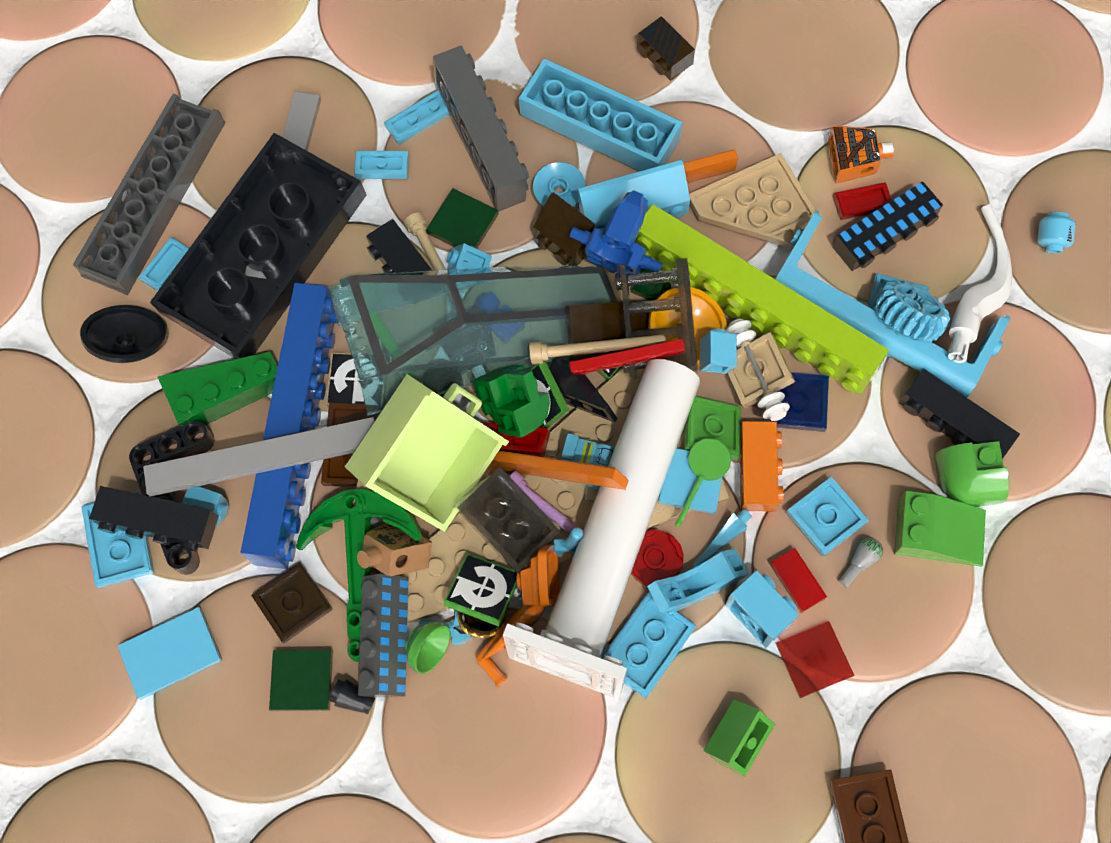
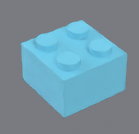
[725,571,799,648]

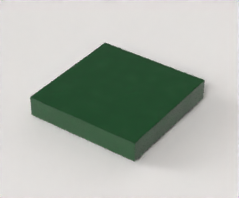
[426,188,499,249]
[269,650,333,711]

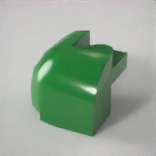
[473,365,550,438]

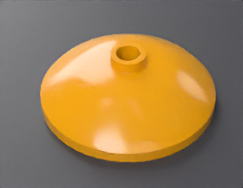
[648,287,727,367]

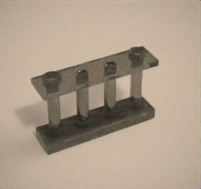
[615,258,698,380]

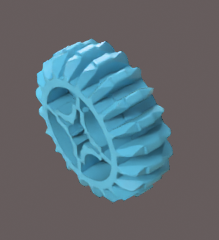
[874,280,950,342]

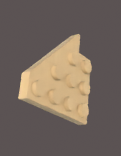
[689,153,815,251]

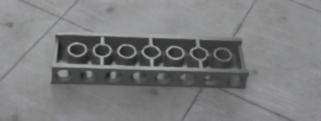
[73,94,225,295]

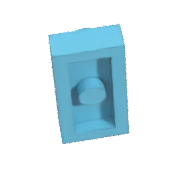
[354,151,409,179]

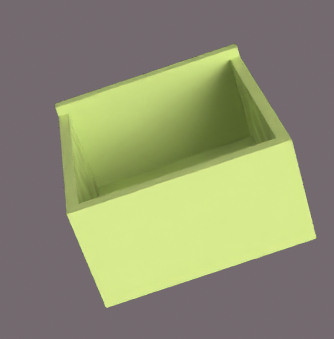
[345,374,509,532]

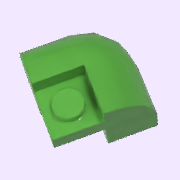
[934,441,1009,507]

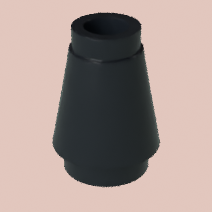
[329,679,375,715]

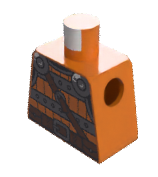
[828,126,894,183]

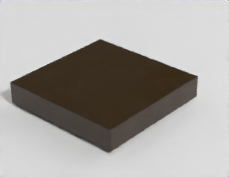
[251,562,332,644]

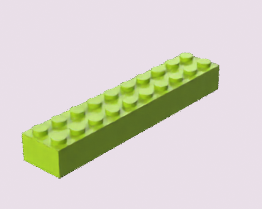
[635,204,890,395]

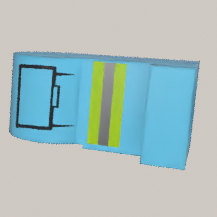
[561,433,614,467]

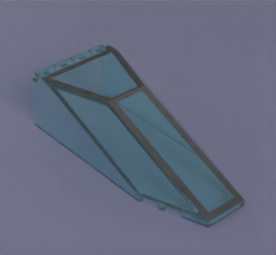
[329,266,618,416]

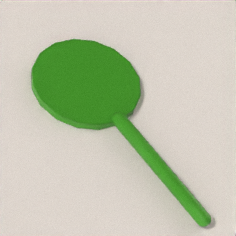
[675,438,731,527]

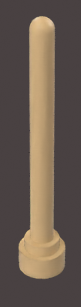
[403,212,468,316]
[529,335,667,365]

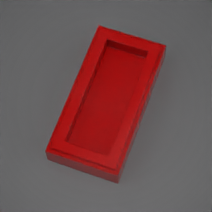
[833,182,892,220]
[770,548,827,613]

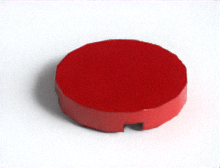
[631,529,684,586]

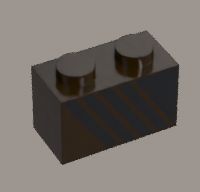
[637,16,695,81]

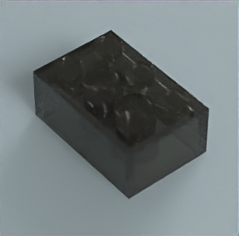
[453,466,560,572]

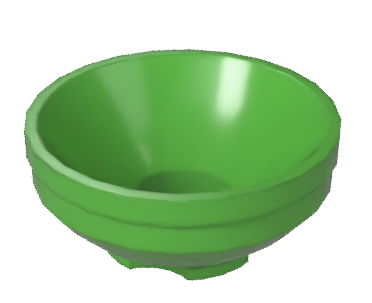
[405,622,451,674]

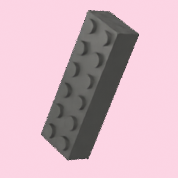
[433,45,529,212]

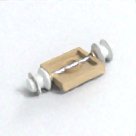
[726,319,795,421]

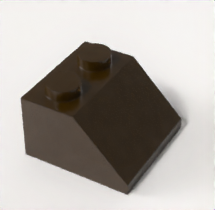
[533,192,595,268]

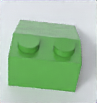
[894,491,986,567]

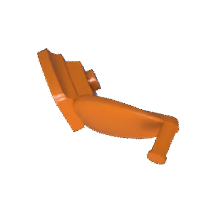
[476,545,559,687]

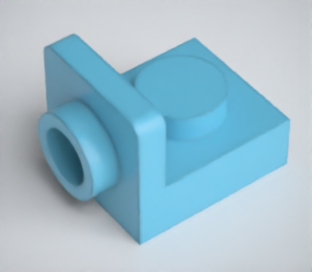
[447,243,492,282]

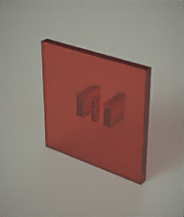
[775,621,855,698]

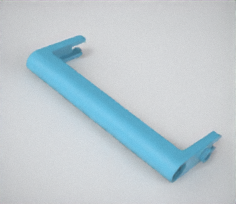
[775,210,1011,397]

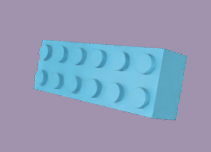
[519,59,683,171]

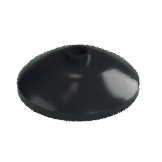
[80,305,166,363]

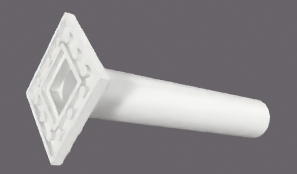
[503,359,700,700]

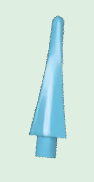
[692,509,752,569]

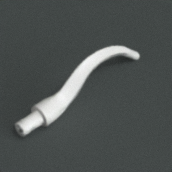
[948,204,1012,363]

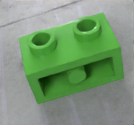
[703,699,775,777]

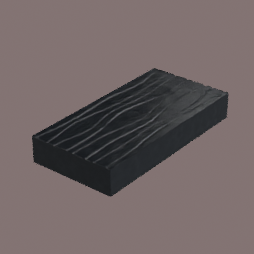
[150,133,367,359]

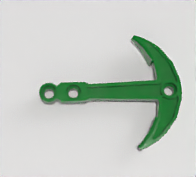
[296,489,423,662]

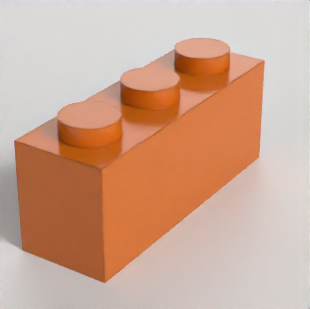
[740,421,784,512]

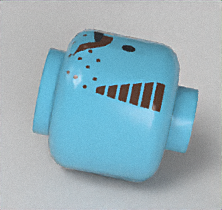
[1037,212,1076,253]

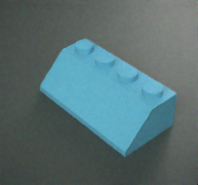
[578,160,690,230]

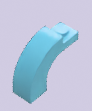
[647,548,749,614]

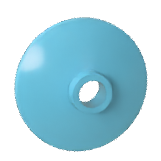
[533,162,586,207]

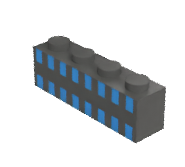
[358,573,409,698]

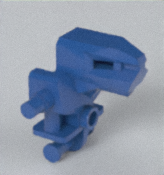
[570,190,663,279]

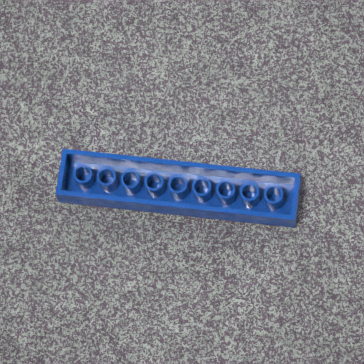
[240,283,340,569]

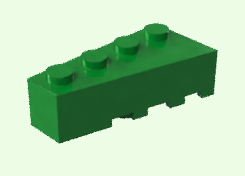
[158,352,278,426]

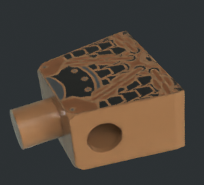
[357,523,432,576]

